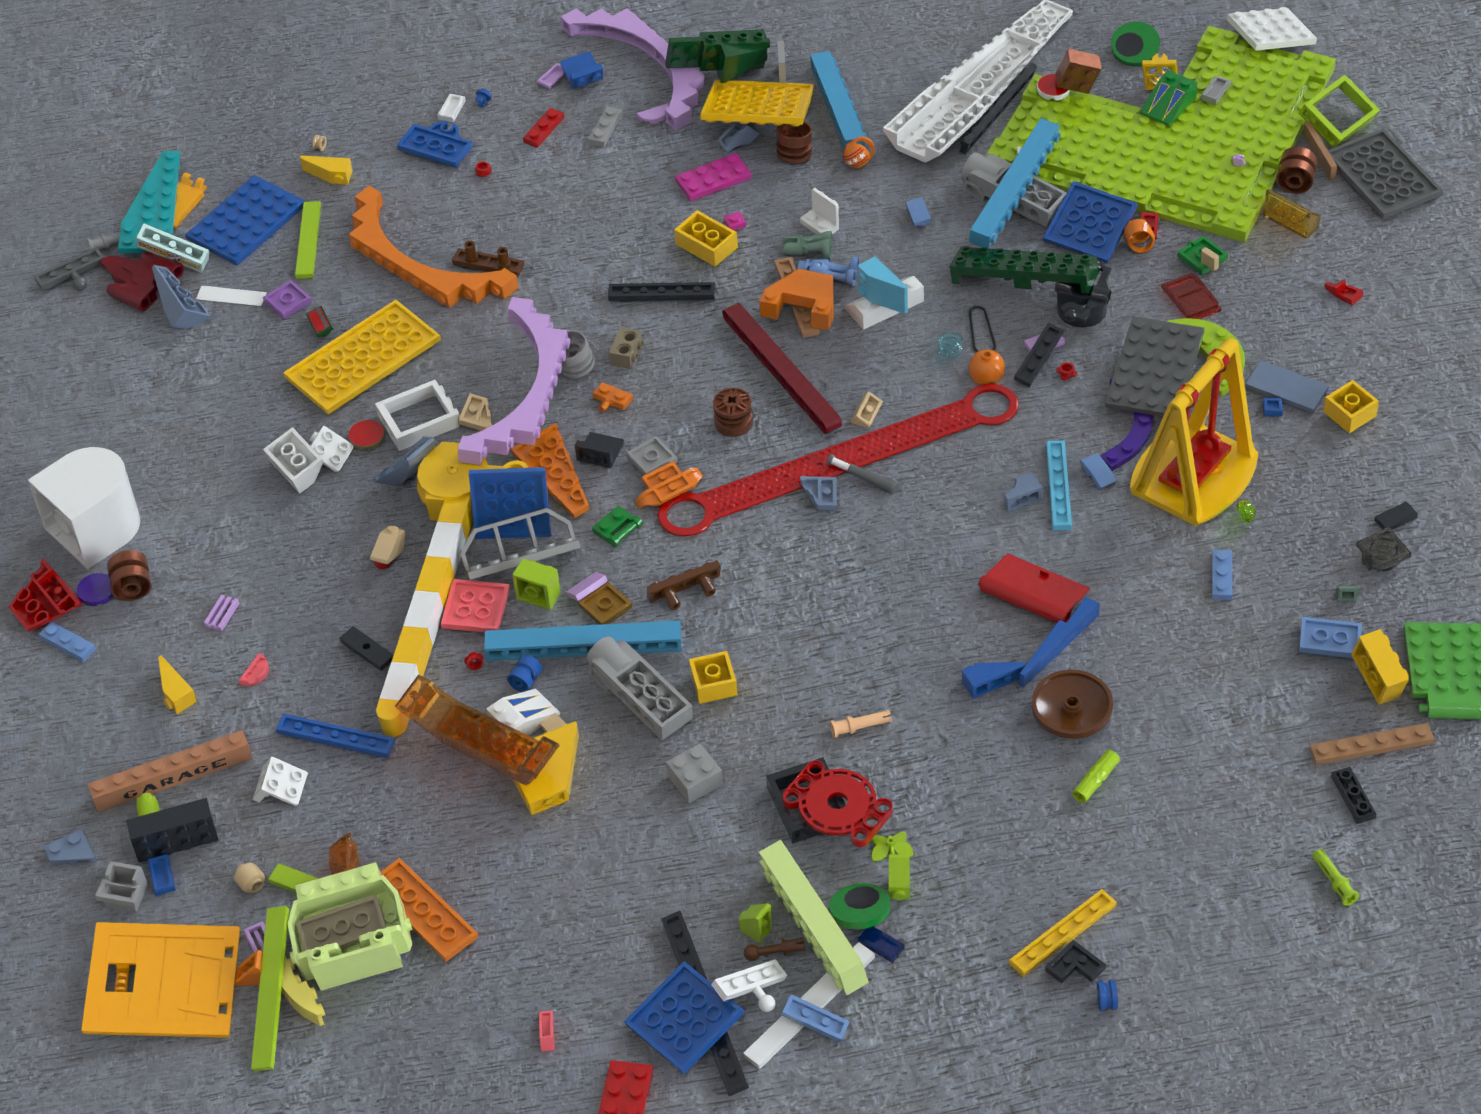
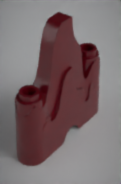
[100,251,184,312]

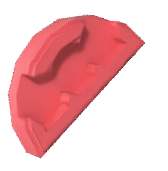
[238,653,269,686]

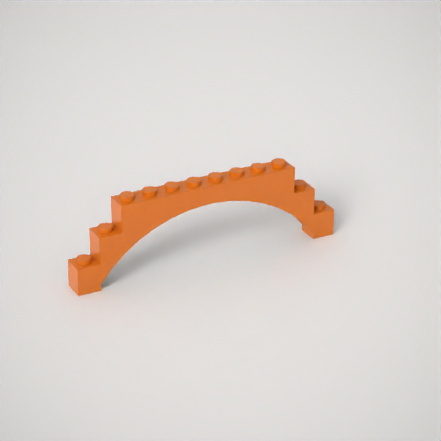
[349,186,519,308]

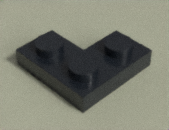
[1045,940,1106,983]

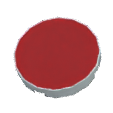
[1037,74,1070,100]

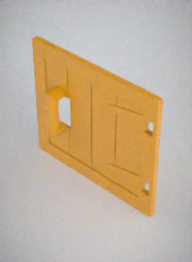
[81,922,240,1038]

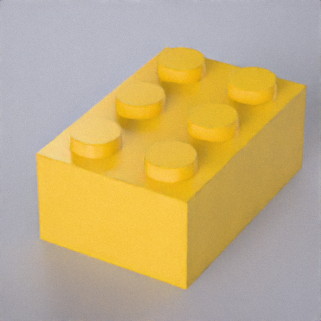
[674,210,738,267]
[1351,629,1409,705]

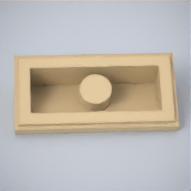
[849,391,883,428]

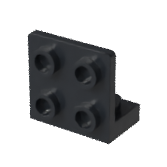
[575,432,624,468]

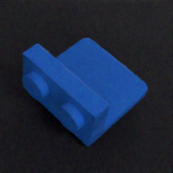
[561,52,603,89]

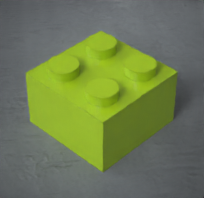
[512,558,561,610]

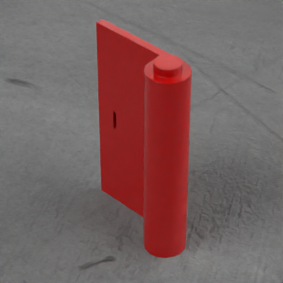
[978,553,1090,623]

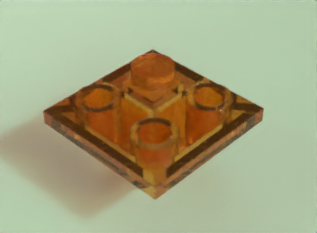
[329,833,360,875]

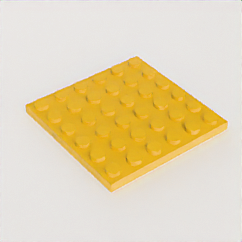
[701,80,814,126]

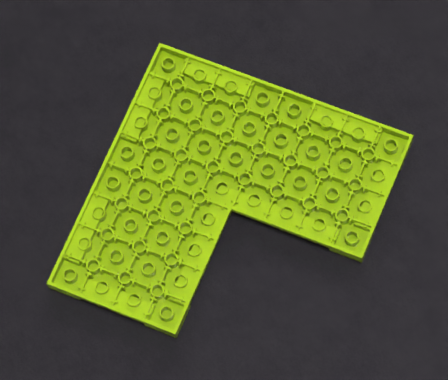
[987,26,1336,243]

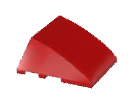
[9,558,82,632]

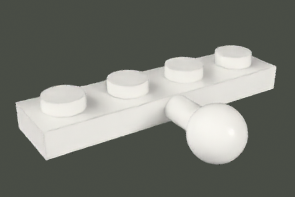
[711,959,788,1012]

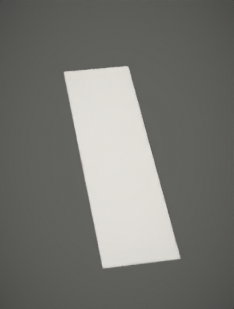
[196,286,267,306]

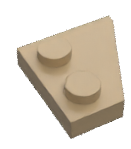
[458,393,492,431]

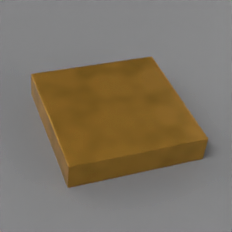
[578,581,633,625]

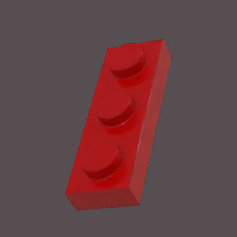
[523,108,565,148]

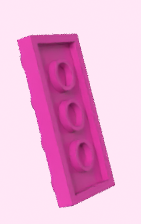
[675,153,752,201]

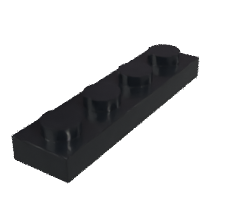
[1014,322,1064,388]

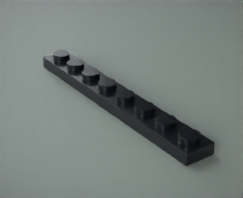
[959,63,1037,155]

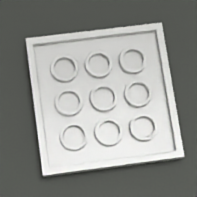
[1227,7,1317,50]

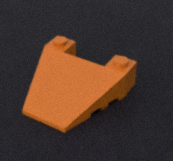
[759,269,834,331]

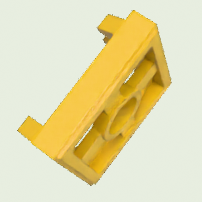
[1142,54,1178,90]

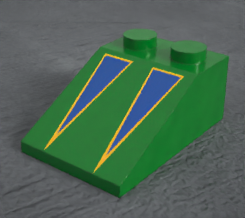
[1140,70,1198,127]

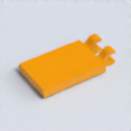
[174,172,207,229]

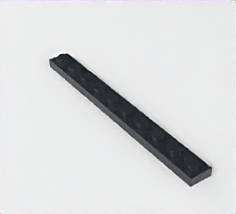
[661,911,749,1096]

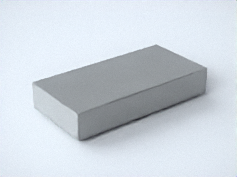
[1200,76,1231,105]

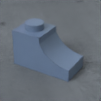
[718,122,760,152]
[1004,472,1042,512]

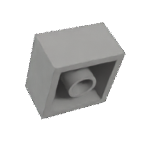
[666,743,723,803]

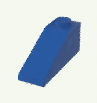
[962,662,1026,699]

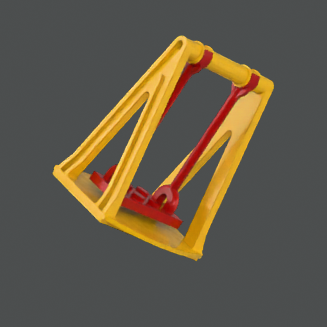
[1130,338,1258,526]

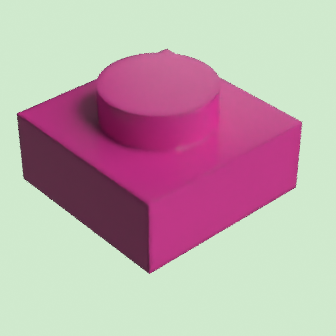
[723,211,746,231]

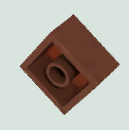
[1055,49,1102,94]

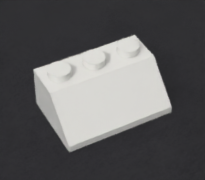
[263,427,323,493]

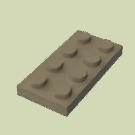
[296,894,386,951]

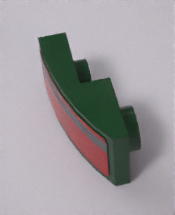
[306,306,334,338]

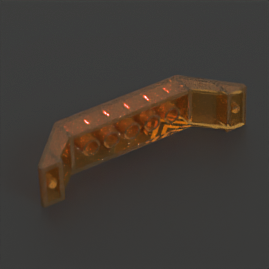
[395,675,560,786]

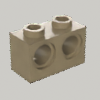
[609,327,644,369]

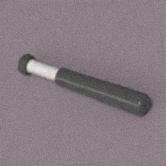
[827,454,896,492]

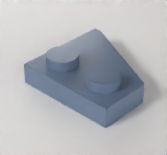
[800,476,837,510]
[43,829,96,865]

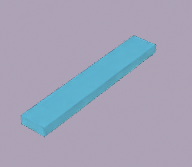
[1046,440,1072,530]

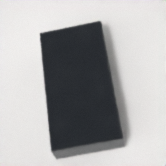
[1374,501,1418,533]

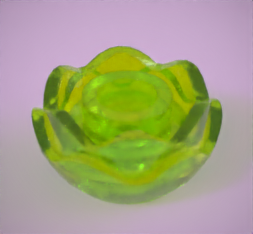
[1236,500,1256,523]

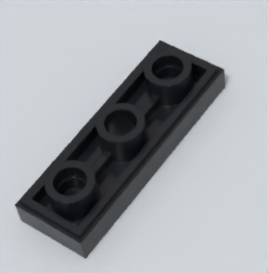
[339,626,394,671]
[1331,767,1377,824]

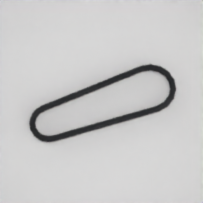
[969,306,996,352]

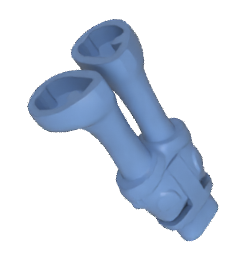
[797,256,860,286]

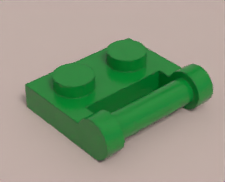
[592,506,643,547]

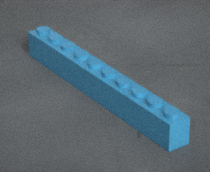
[969,118,1061,249]
[484,620,682,661]

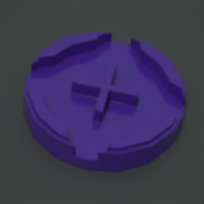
[77,573,113,606]

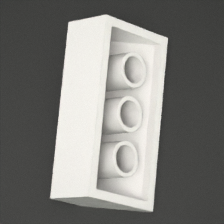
[844,276,924,330]

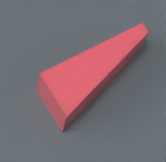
[539,1011,555,1052]

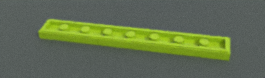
[251,906,289,1072]

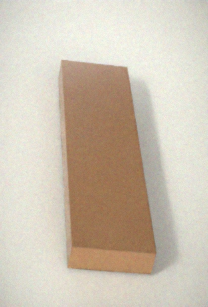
[1303,122,1337,180]

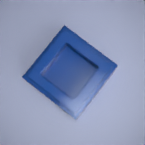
[1262,398,1283,416]

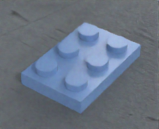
[1299,617,1362,658]

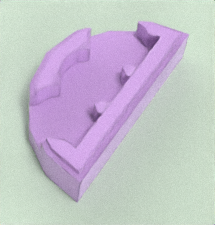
[636,103,668,124]

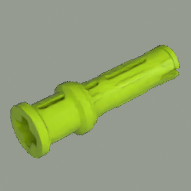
[1312,849,1359,906]

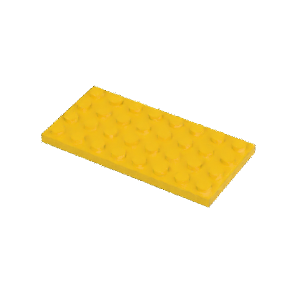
[283,300,441,415]

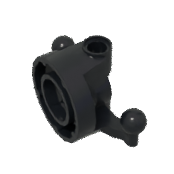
[1055,260,1112,328]

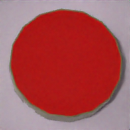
[348,420,385,451]

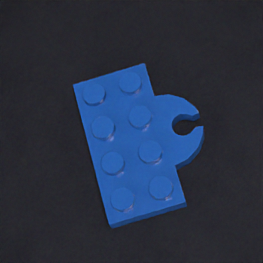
[397,121,473,168]

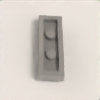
[588,106,623,147]

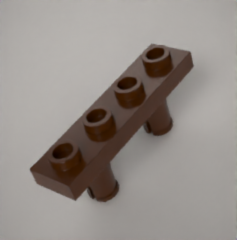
[452,240,524,277]
[647,560,721,610]

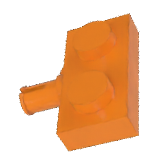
[593,382,633,413]

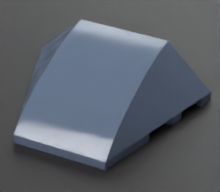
[372,436,436,486]

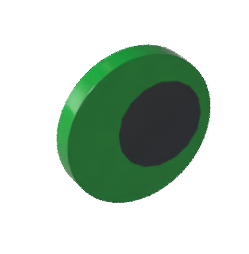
[1111,21,1160,67]
[829,883,891,929]

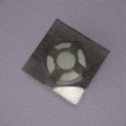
[1356,527,1412,572]

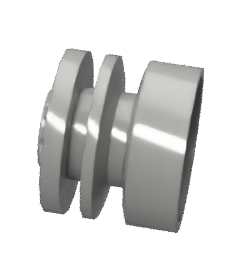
[561,330,595,379]

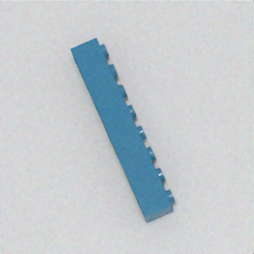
[810,51,867,149]

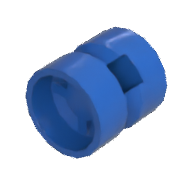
[507,655,543,692]

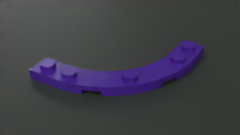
[1100,377,1153,471]

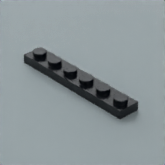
[608,282,715,301]

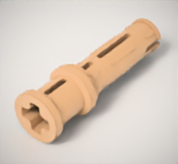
[830,710,892,738]

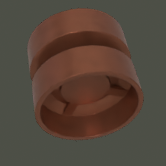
[1276,147,1317,194]
[107,550,151,601]

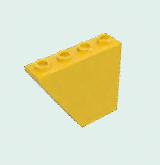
[502,721,579,815]

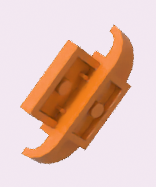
[635,461,704,510]

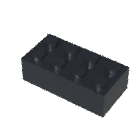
[126,798,219,863]

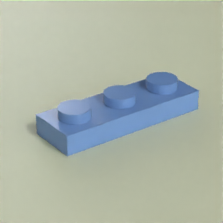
[1212,549,1232,600]
[39,621,96,663]
[781,994,850,1043]

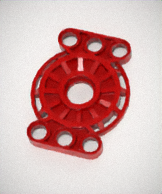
[783,760,893,847]

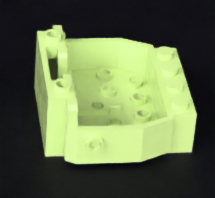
[287,862,412,991]

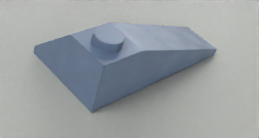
[152,265,211,329]

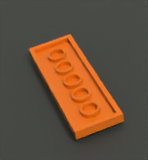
[381,858,479,962]

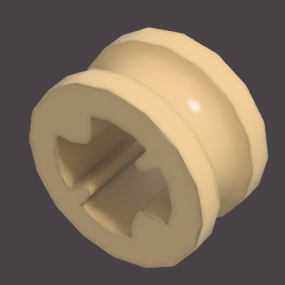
[313,135,326,151]

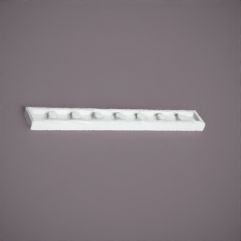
[743,942,875,1069]

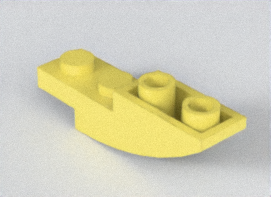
[282,955,325,1026]

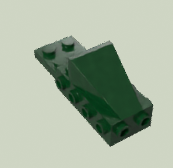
[665,29,770,83]

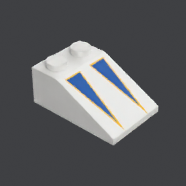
[486,689,560,746]

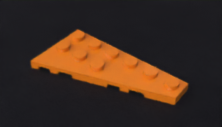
[510,423,589,519]

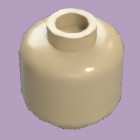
[234,863,265,893]

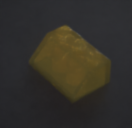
[1263,189,1321,239]

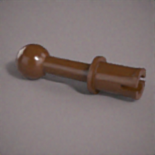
[744,937,805,961]

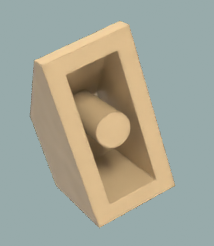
[370,526,405,564]

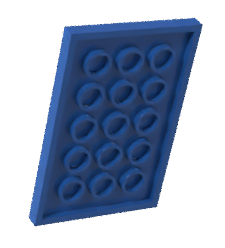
[185,175,305,266]

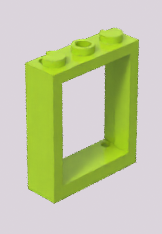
[1298,75,1380,148]

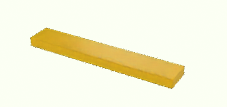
[1009,889,1117,977]

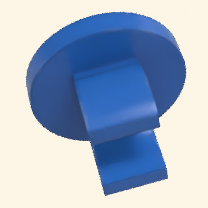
[475,88,492,107]

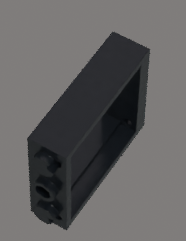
[766,757,846,844]

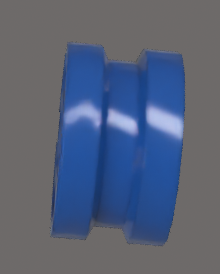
[1097,979,1118,1011]

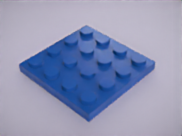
[1043,181,1138,264]
[469,467,551,539]
[624,961,744,1074]

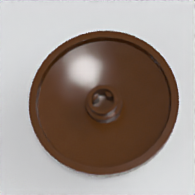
[1032,670,1113,739]

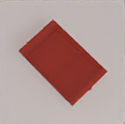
[1161,273,1222,319]

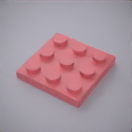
[441,579,510,633]

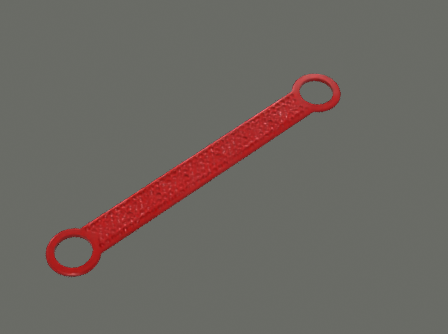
[658,384,1019,537]

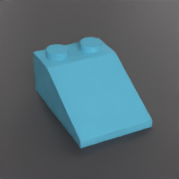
[857,257,908,314]

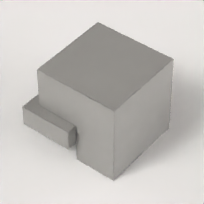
[95,861,148,913]

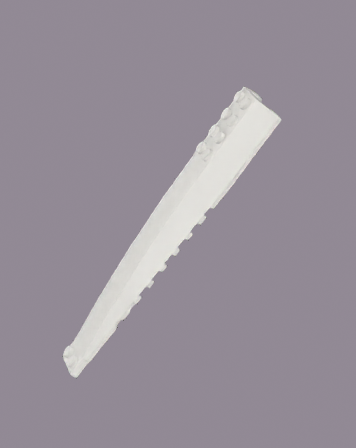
[883,0,1073,162]

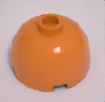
[969,349,1005,385]

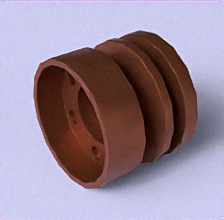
[776,121,812,164]
[713,387,753,437]

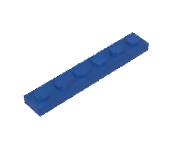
[276,714,395,758]

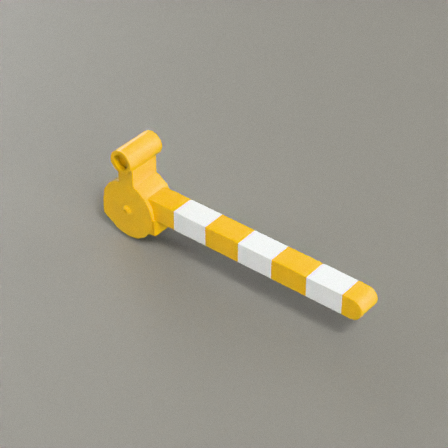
[376,441,528,737]

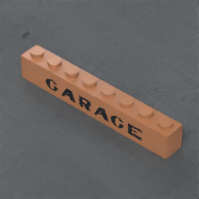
[88,730,252,812]

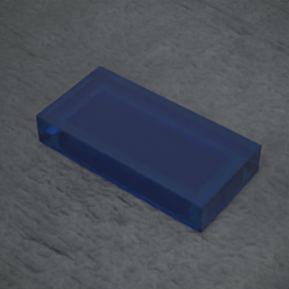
[858,926,905,963]

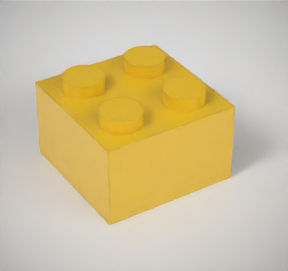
[1323,380,1379,433]
[689,651,738,704]

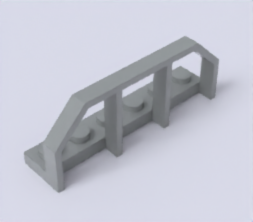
[460,508,580,580]

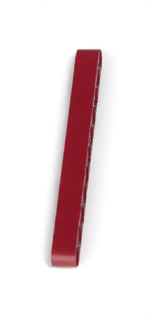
[722,303,842,434]

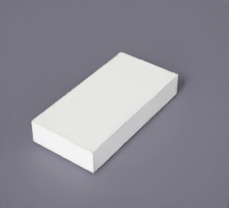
[437,94,466,122]

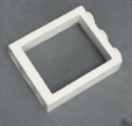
[375,380,460,451]

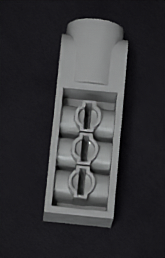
[961,152,1067,228]
[587,636,693,741]

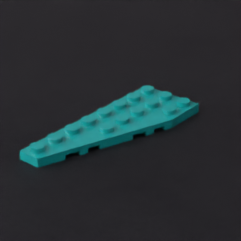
[118,151,181,253]

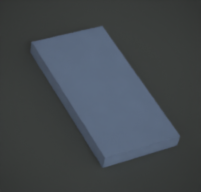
[1245,360,1329,414]

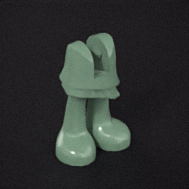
[782,231,833,260]

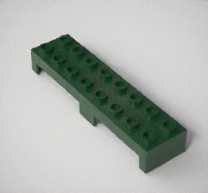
[949,246,1099,294]

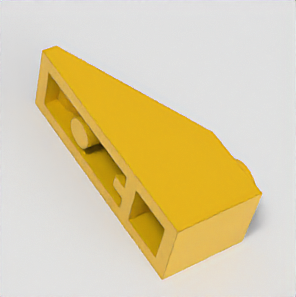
[300,156,353,185]
[158,655,197,714]

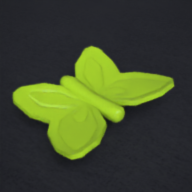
[872,832,914,862]

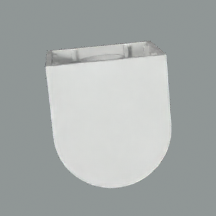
[28,447,140,569]

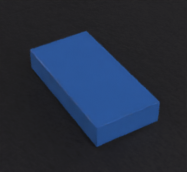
[147,854,176,896]

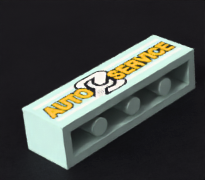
[136,224,209,273]

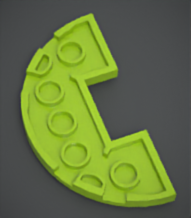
[1166,318,1245,397]

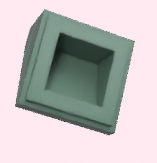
[1336,586,1359,601]

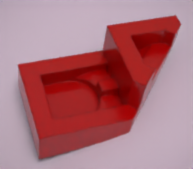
[1141,212,1159,240]
[1324,279,1363,305]

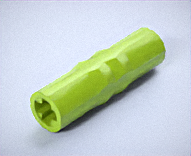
[1072,749,1120,803]

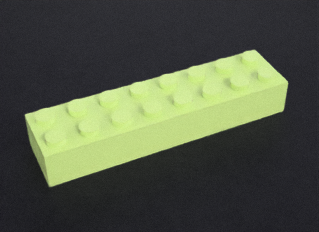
[759,840,869,995]

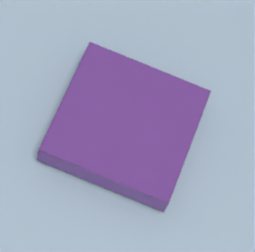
[263,280,312,319]

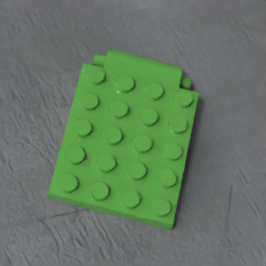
[1403,622,1481,720]

